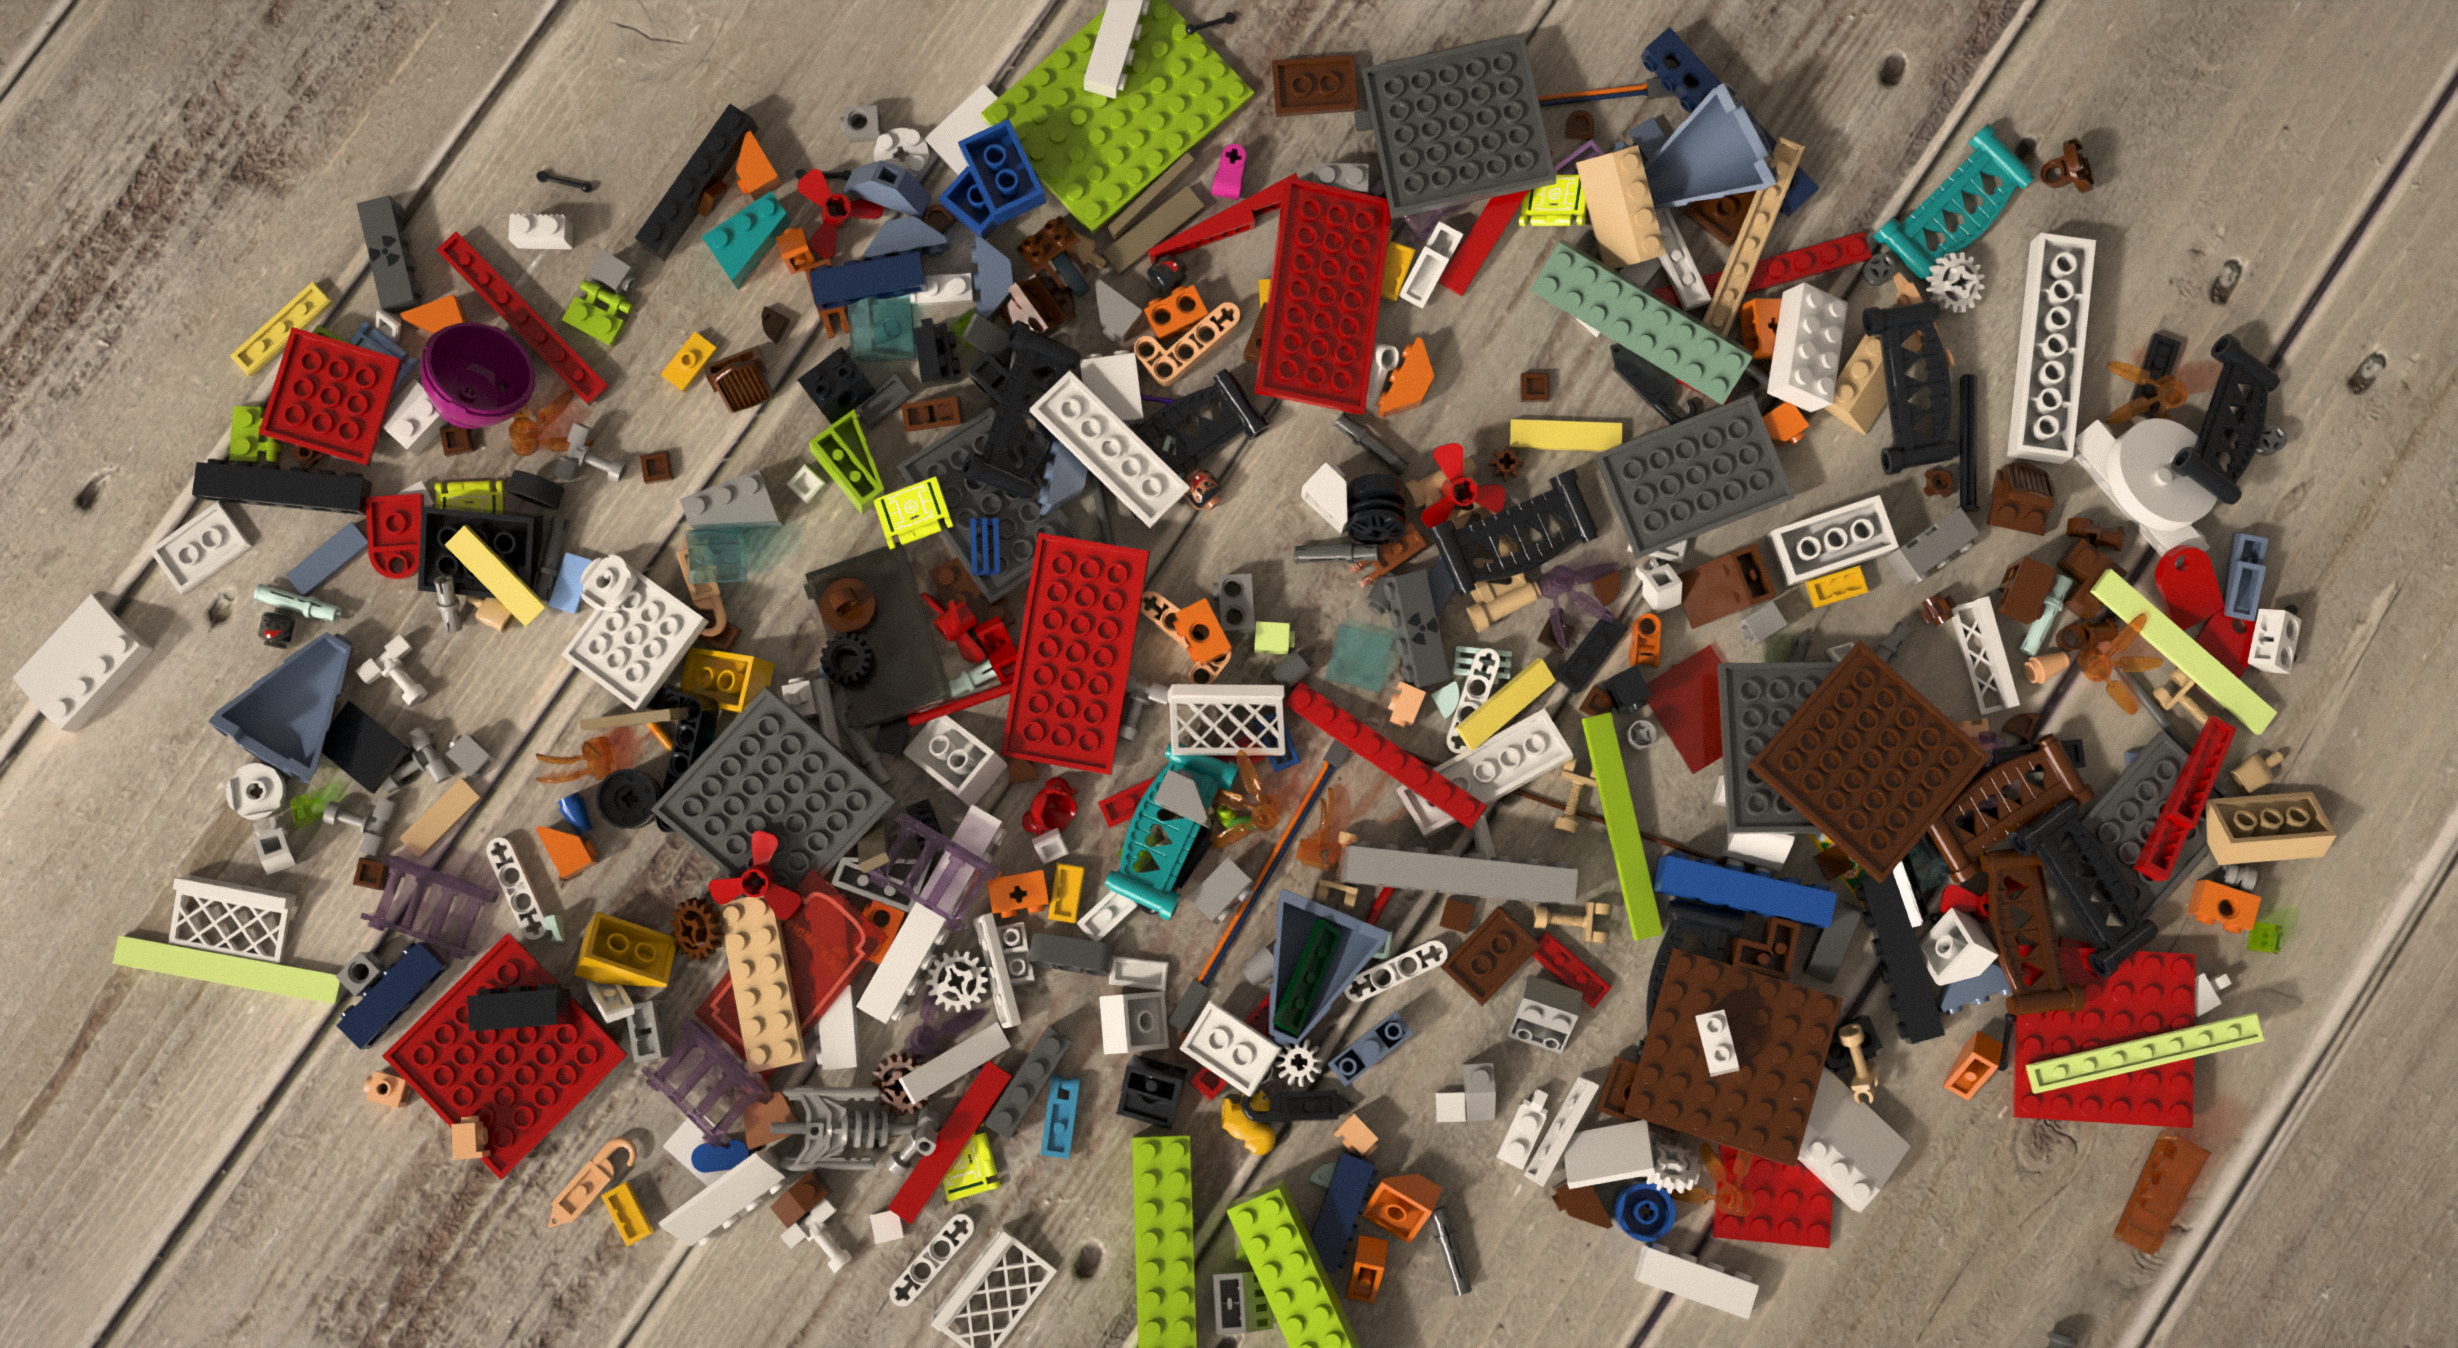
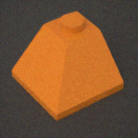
[1360,1173,1442,1244]

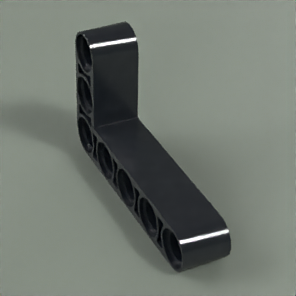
[646,683,719,833]

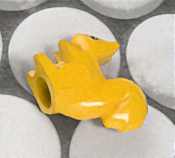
[1221,1090,1276,1156]

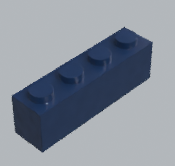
[809,250,928,311]
[336,942,450,1050]
[1310,1150,1378,1275]

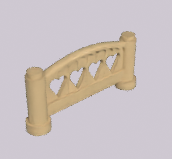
[1404,458,1541,633]

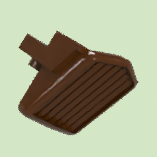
[1000,272,1078,336]
[705,345,773,413]
[1986,462,2056,536]

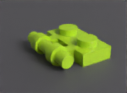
[562,280,634,347]
[229,406,282,464]

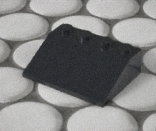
[418,504,544,598]

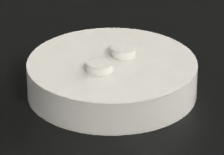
[2107,418,2217,531]

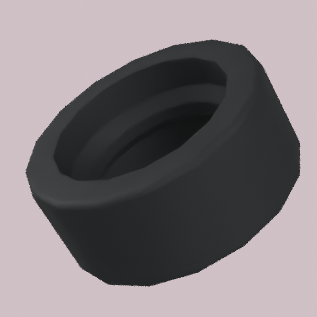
[506,470,565,510]

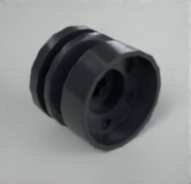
[1347,474,1406,545]
[596,769,662,829]

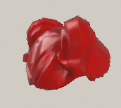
[1022,777,1079,837]

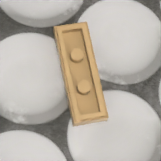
[399,778,483,858]

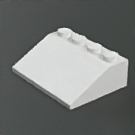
[13,594,153,733]
[1798,1066,1911,1212]
[658,1147,790,1247]

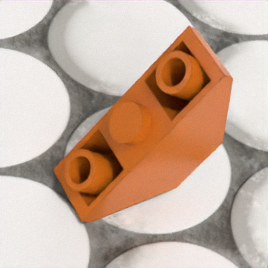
[1376,337,1434,418]

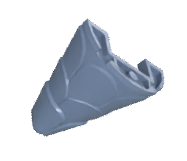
[1643,83,1779,209]
[208,632,353,783]
[1269,888,1389,1047]

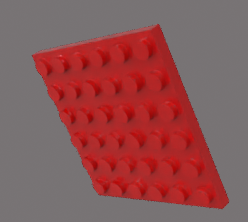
[382,933,628,1180]
[2013,945,2196,1128]

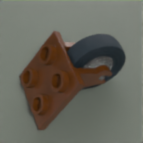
[1016,216,1090,298]

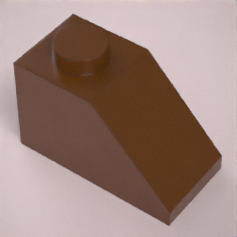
[770,1170,833,1229]
[1551,1180,1613,1229]

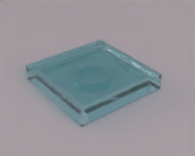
[1325,624,1393,693]

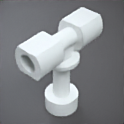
[355,634,428,707]
[780,1197,853,1273]

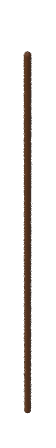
[1404,750,1725,865]

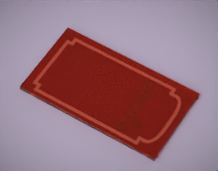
[694,869,888,1082]

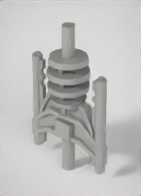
[770,1085,916,1171]

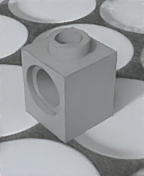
[840,105,882,143]
[588,250,637,296]
[1739,601,1788,646]
[446,733,497,779]
[336,951,386,997]

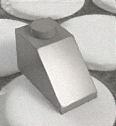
[1095,278,1144,343]
[1153,769,1212,829]
[1462,1062,1496,1122]

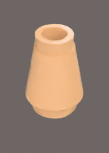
[2024,651,2069,684]

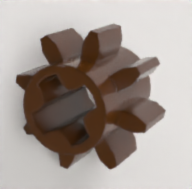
[1488,445,1524,482]
[1919,592,1957,627]

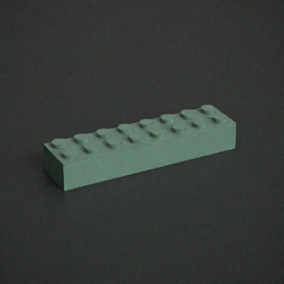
[1530,239,1755,405]

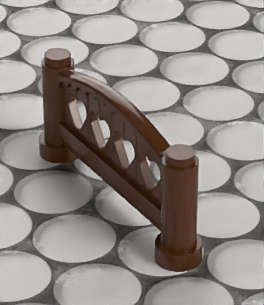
[1927,733,2095,884]
[1978,848,2086,1016]

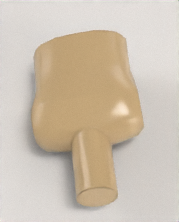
[1062,231,1107,270]
[466,596,517,633]
[2230,751,2284,796]

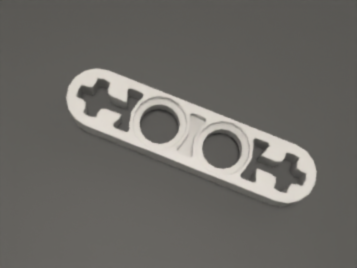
[1446,648,1500,754]
[486,837,549,940]
[1344,940,1448,1002]
[889,1213,975,1307]

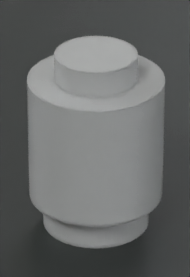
[1241,944,1274,986]

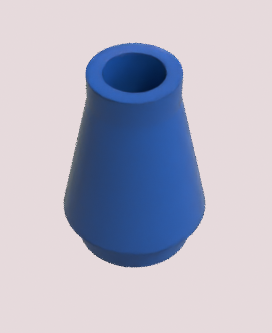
[557,792,593,835]

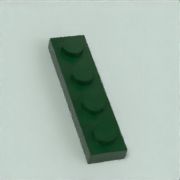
[1272,919,1343,1036]

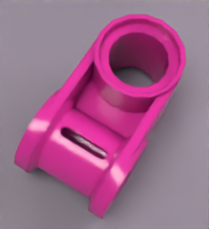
[1211,144,1246,201]

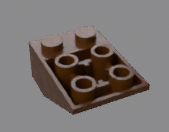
[1677,544,1777,629]

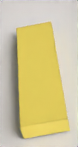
[230,281,334,377]
[1509,419,1622,452]
[445,525,547,627]
[1455,658,1556,751]

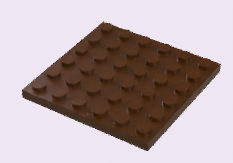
[1748,640,1991,883]
[1624,948,1843,1168]

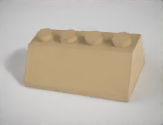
[1576,145,1666,269]
[1822,306,1923,435]
[2206,791,2337,865]

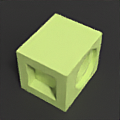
[1254,621,1295,655]

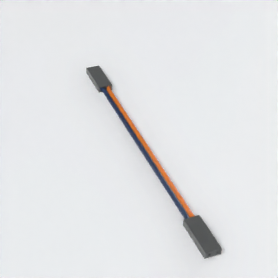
[1354,78,1696,132]
[1168,740,1350,1032]

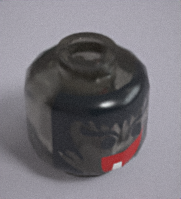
[1147,254,1188,296]
[258,607,300,650]

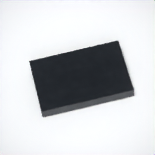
[322,701,410,794]

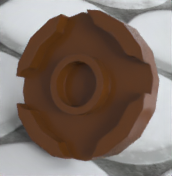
[2040,137,2094,194]
[820,578,877,635]

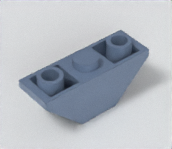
[844,160,931,219]
[864,216,950,261]
[971,237,1015,323]
[1038,438,1088,515]
[1935,963,2012,1015]
[1328,1011,1413,1087]

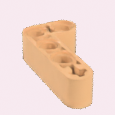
[1134,302,1240,387]
[1140,591,1231,685]

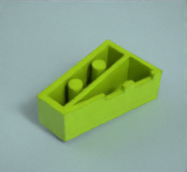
[809,409,884,515]

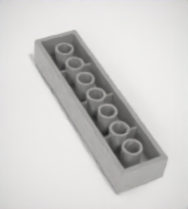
[1340,841,1578,905]

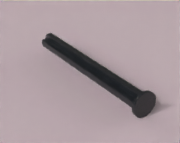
[1956,374,1980,513]

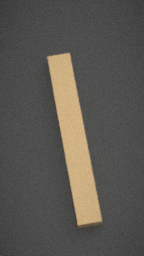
[1702,136,1806,336]

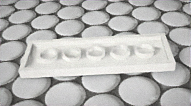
[1030,370,1190,528]
[1396,708,1573,839]

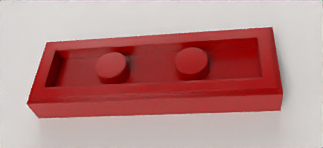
[1532,931,1612,1009]

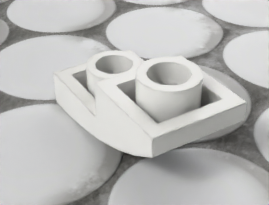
[996,922,1035,986]

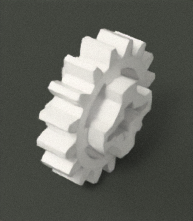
[1926,252,1985,313]
[926,950,989,1012]
[1641,1140,1702,1193]

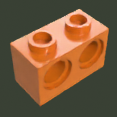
[1144,285,1209,345]
[850,900,908,964]

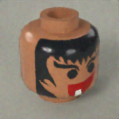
[1183,468,1223,511]

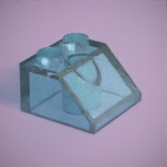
[848,297,916,363]
[684,528,748,584]

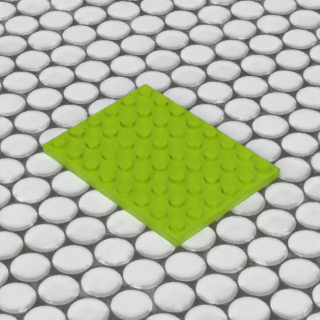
[981,0,1255,235]

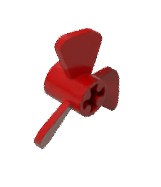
[797,169,884,259]
[1421,443,1505,529]
[920,592,986,663]
[708,830,802,920]
[1940,877,2024,949]

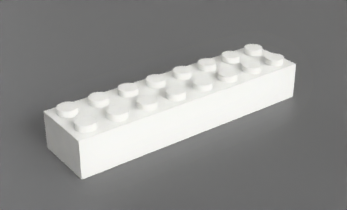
[2007,233,2096,464]
[856,805,1008,1024]

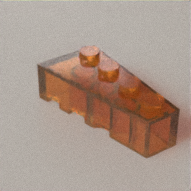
[2112,1133,2211,1256]

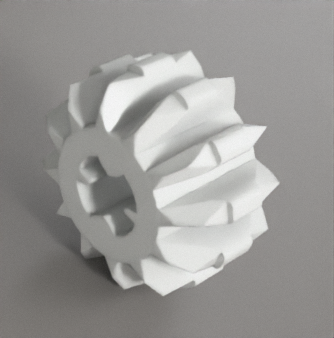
[1274,1039,1323,1087]

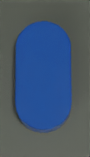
[691,1139,750,1173]

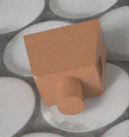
[742,1077,802,1150]

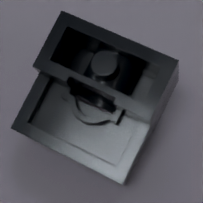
[913,318,961,388]
[797,347,877,425]
[1116,1054,1188,1130]

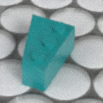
[701,191,792,290]

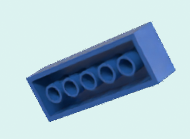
[1652,852,1837,929]

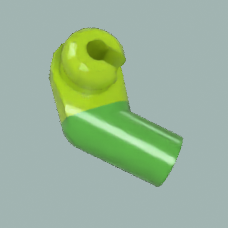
[1216,803,1255,831]

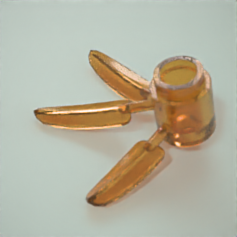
[2106,361,2188,425]
[509,390,594,456]
[2077,613,2163,715]
[536,737,617,784]
[1210,750,1283,849]
[1295,787,1338,871]
[1669,1142,1754,1217]

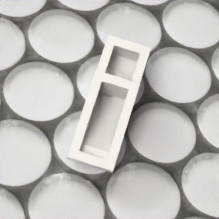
[1399,221,1465,309]

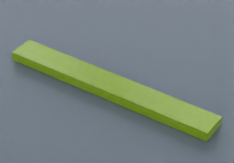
[1581,712,1663,941]

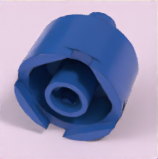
[1613,1180,1676,1242]

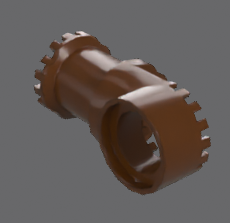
[2066,518,2125,551]
[2056,618,2119,652]

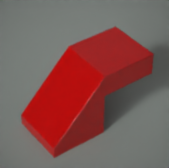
[974,615,1018,684]

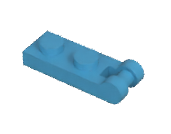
[1041,1074,1081,1159]

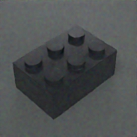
[467,984,572,1031]

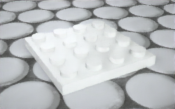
[562,567,709,712]

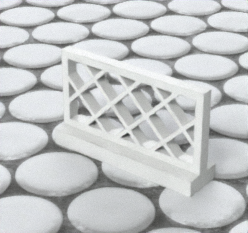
[1167,684,1285,755]
[168,874,297,964]
[930,1226,1057,1348]

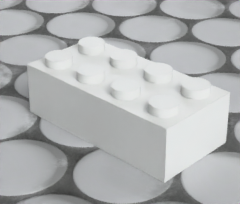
[1767,282,1848,412]
[1767,495,1899,588]

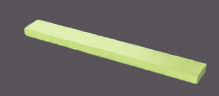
[2090,569,2277,735]
[112,936,342,1004]
[2025,1012,2265,1093]

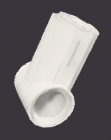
[1367,342,1399,400]

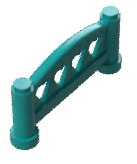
[1872,123,2035,283]
[1105,742,1241,921]

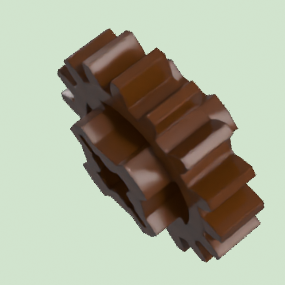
[670,897,725,960]
[871,1052,933,1116]

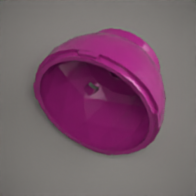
[421,322,535,429]

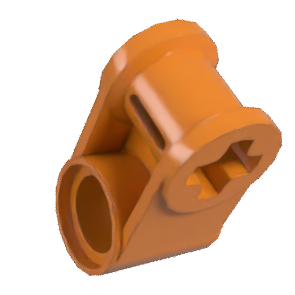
[1629,613,1661,668]

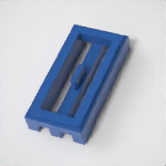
[970,518,1000,575]
[1254,712,1301,773]

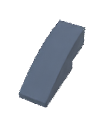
[2224,533,2269,621]

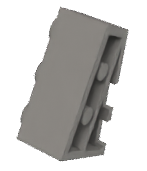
[680,469,784,531]
[1885,507,1980,585]
[831,857,936,913]

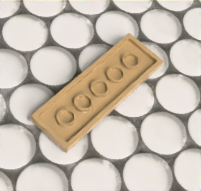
[718,895,807,1073]

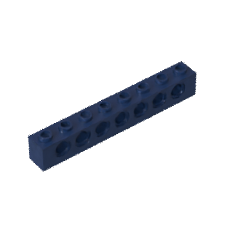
[1640,27,1819,217]

